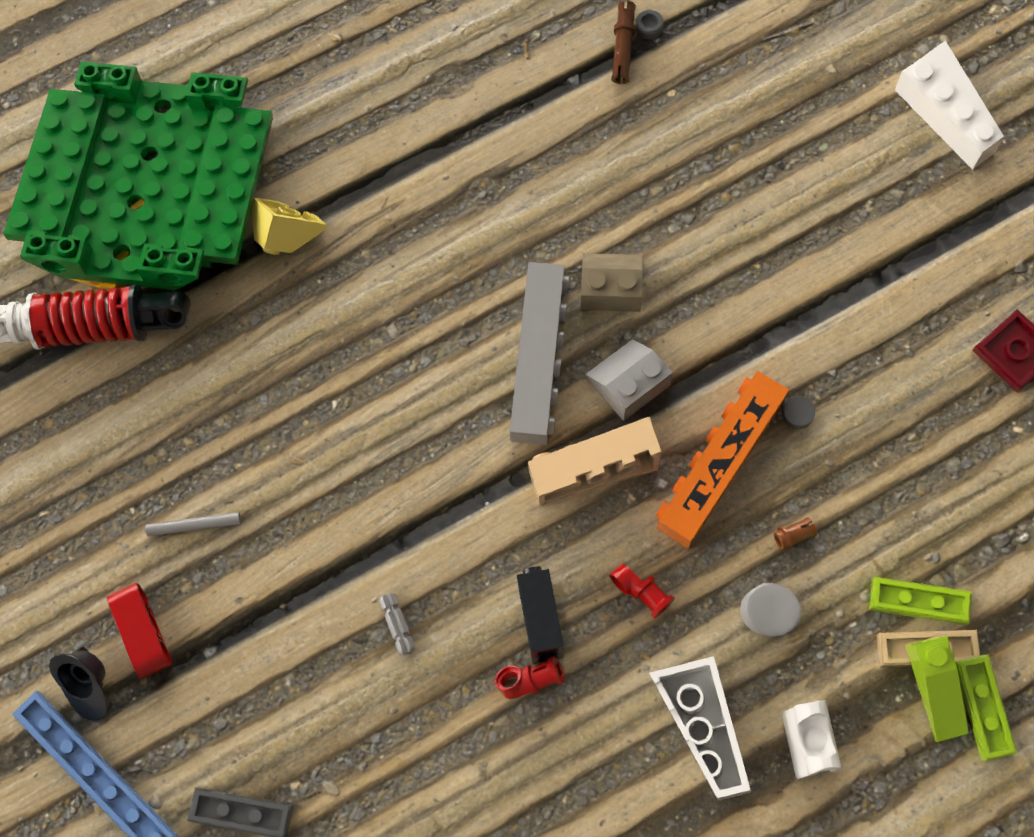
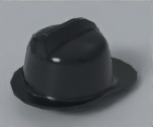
[49,647,108,721]

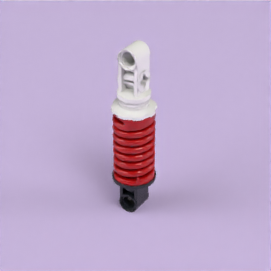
[0,284,191,350]

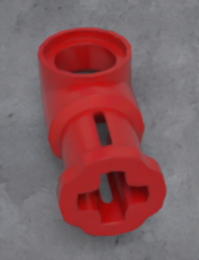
[609,564,675,619]
[495,656,565,699]

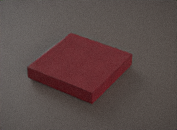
[972,309,1034,393]

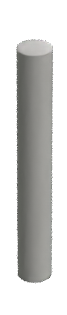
[145,512,241,536]

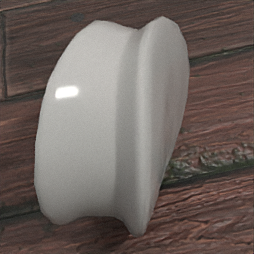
[740,583,801,637]

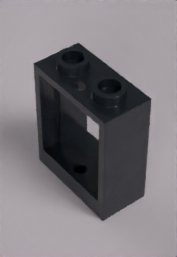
[516,566,564,664]

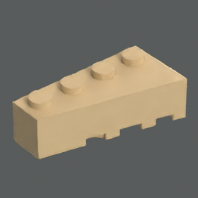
[528,417,661,505]

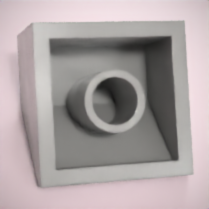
[585,339,673,421]

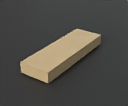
[876,630,980,667]

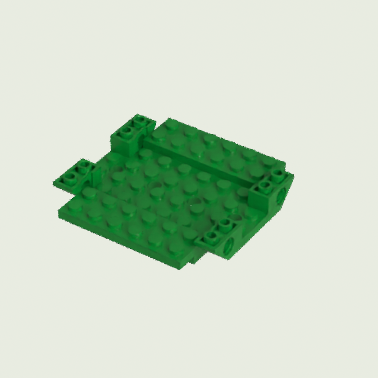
[3,61,273,290]

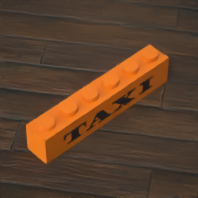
[655,371,789,549]

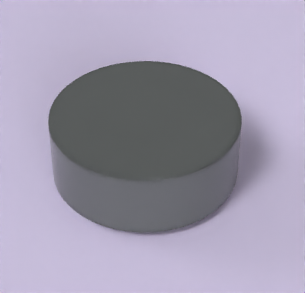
[635,10,664,39]
[783,397,815,429]

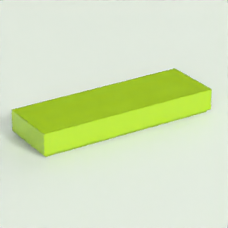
[869,577,972,625]
[955,654,1017,761]

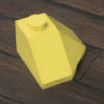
[251,197,327,255]

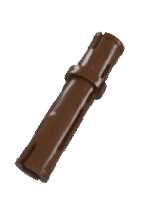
[611,1,636,84]

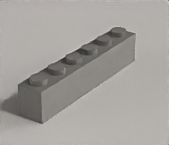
[510,262,570,445]

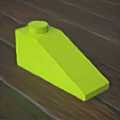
[905,636,969,742]

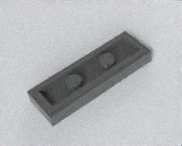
[187,787,294,837]

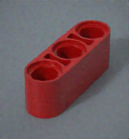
[107,582,172,679]

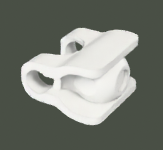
[782,700,842,779]

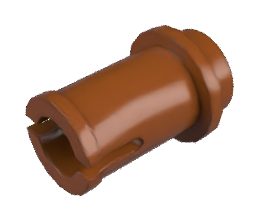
[773,517,817,550]

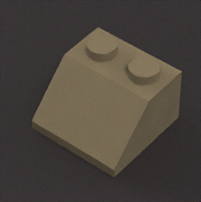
[581,253,643,312]

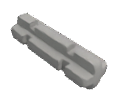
[379,593,415,655]

